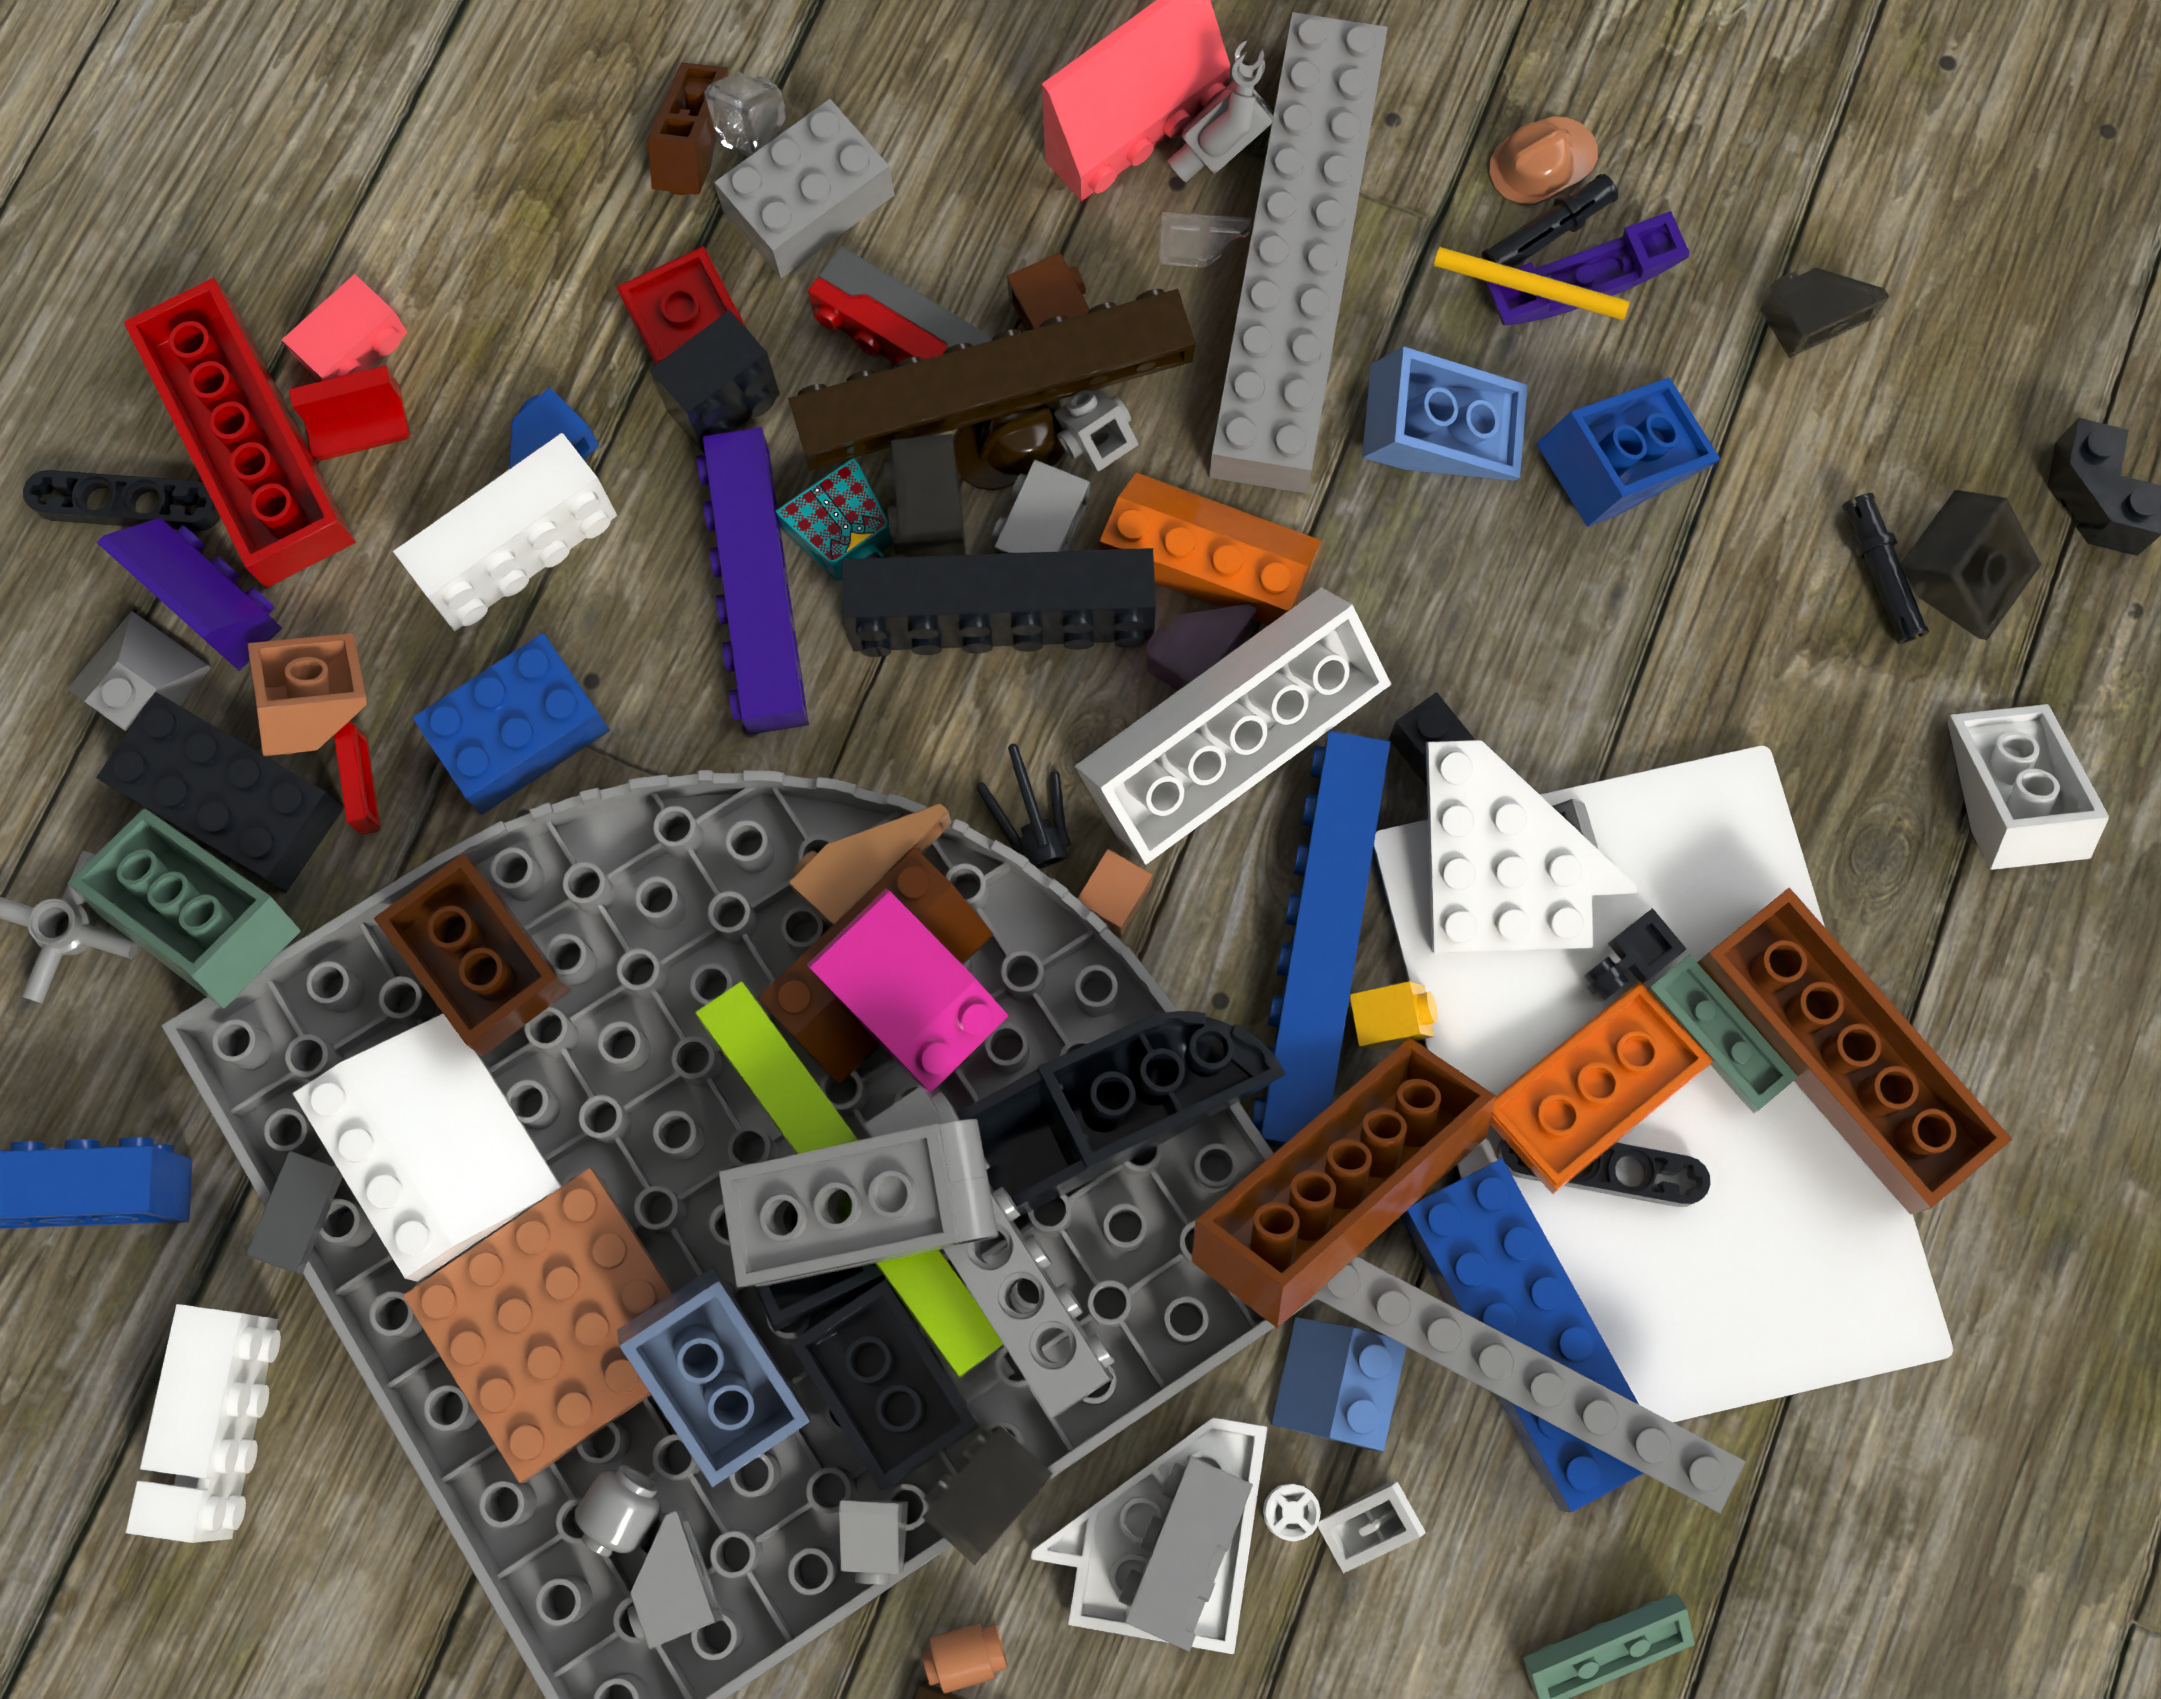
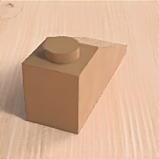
[789,803,951,927]

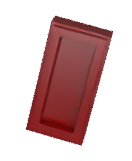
[334,721,381,835]

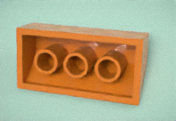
[1100,472,1322,625]

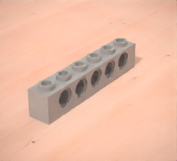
[864,1086,1115,1418]

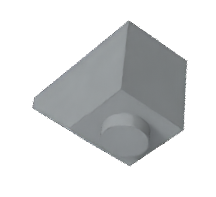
[839,1498,908,1585]
[628,1509,724,1649]

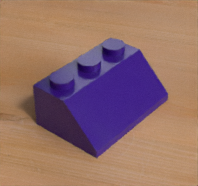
[96,518,282,671]

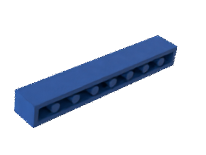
[1251,731,1390,1148]

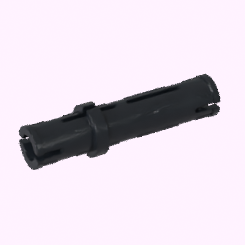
[1482,173,1618,268]
[1842,493,1930,644]

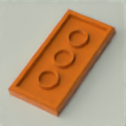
[1490,981,1714,1194]

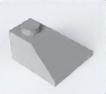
[67,611,211,732]

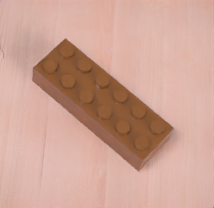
[1697,887,2013,1215]
[1192,1038,1496,1328]

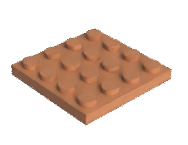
[403,1168,674,1483]

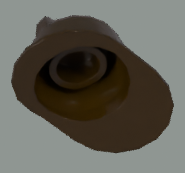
[952,404,1065,490]

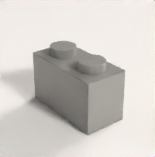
[990,460,1090,554]

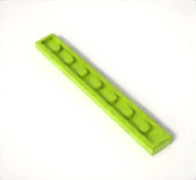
[695,981,1004,1379]

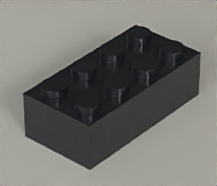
[96,692,344,893]

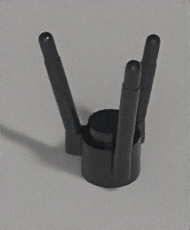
[976,743,1071,869]

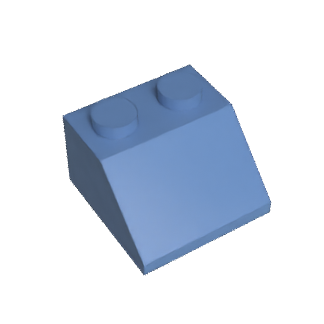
[1271,1317,1407,1452]

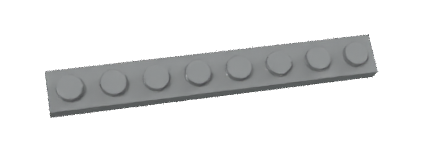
[1313,1256,1746,1513]

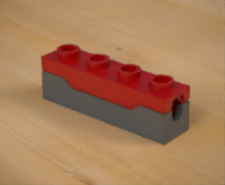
[808,246,992,367]

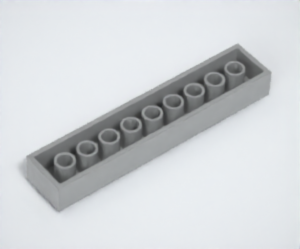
[1209,12,1388,494]

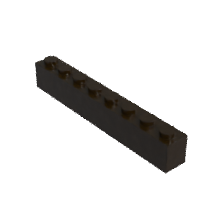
[788,289,1196,471]

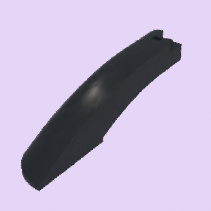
[754,1011,1286,1332]

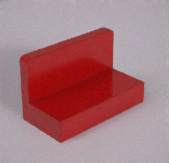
[289,365,411,461]

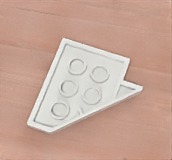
[1426,740,1637,953]
[1031,1418,1267,1654]

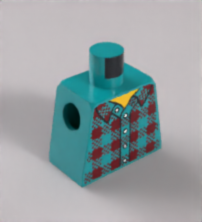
[776,457,894,581]

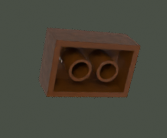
[374,853,571,1056]

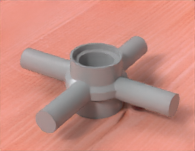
[0,851,140,1004]

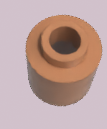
[922,1622,1008,1694]

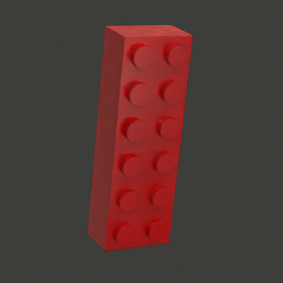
[123,277,356,588]

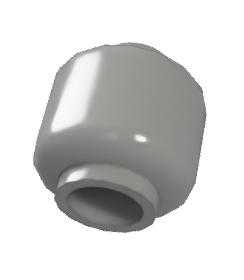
[575,1465,661,1557]

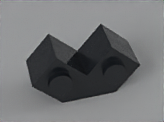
[2047,418,2161,556]

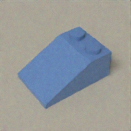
[1362,346,1528,481]

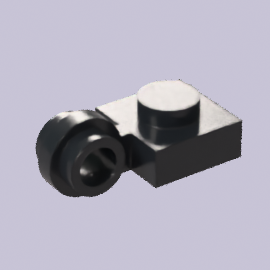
[1584,908,1687,1000]

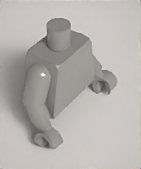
[1167,41,1274,182]

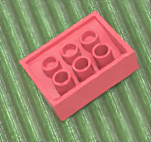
[1041,0,1231,202]

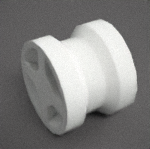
[1262,1483,1321,1542]

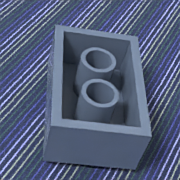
[617,1267,810,1487]

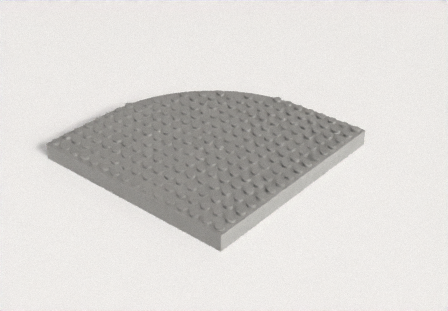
[161,770,1317,1699]

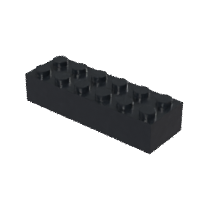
[842,548,1156,657]

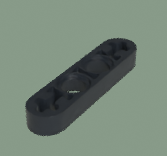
[23,470,220,532]
[1497,1138,1711,1207]

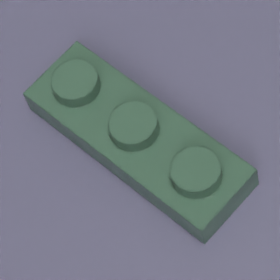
[1648,954,1798,1113]
[1523,1592,1695,1699]

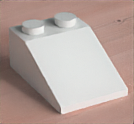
[1947,704,2109,870]

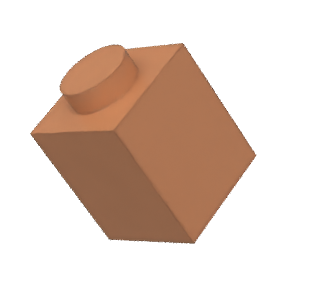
[1077,849,1153,938]

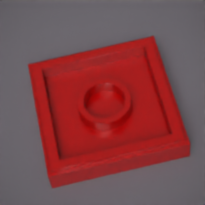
[616,246,746,365]

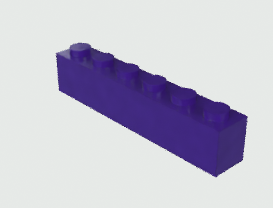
[697,427,809,735]

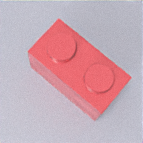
[282,274,408,381]

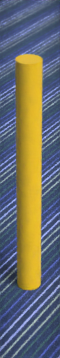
[1434,247,1630,321]

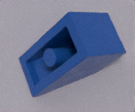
[509,387,599,469]

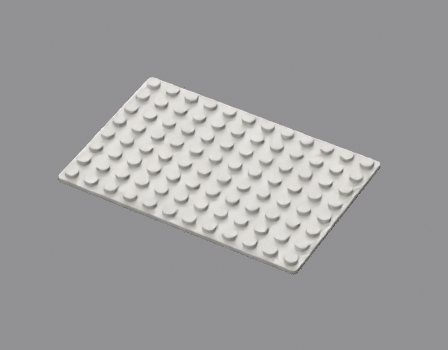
[1373,746,1953,1422]

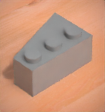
[1119,1456,1253,1652]

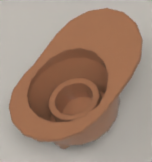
[1489,116,1598,204]

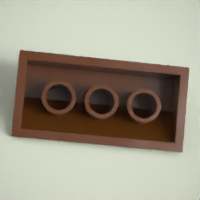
[757,847,994,1085]

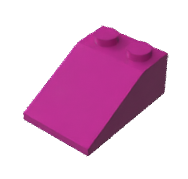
[807,889,1009,1092]

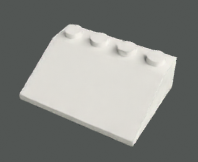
[293,1014,562,1282]

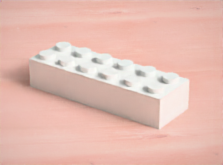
[1074,587,1391,865]

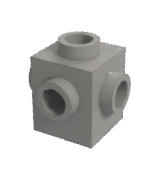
[1054,389,1139,472]

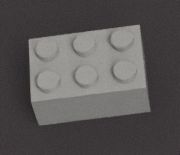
[714,99,895,278]

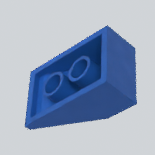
[1536,377,1721,527]

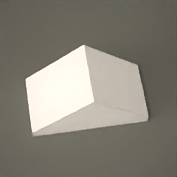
[1318,1481,1426,1573]

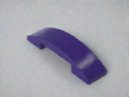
[1485,211,1690,325]

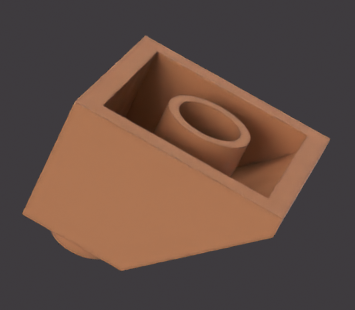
[247,633,367,756]

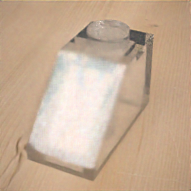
[704,72,787,157]

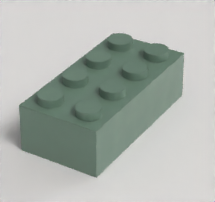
[67,808,301,1009]

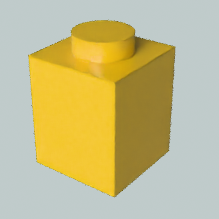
[1350,981,1438,1050]

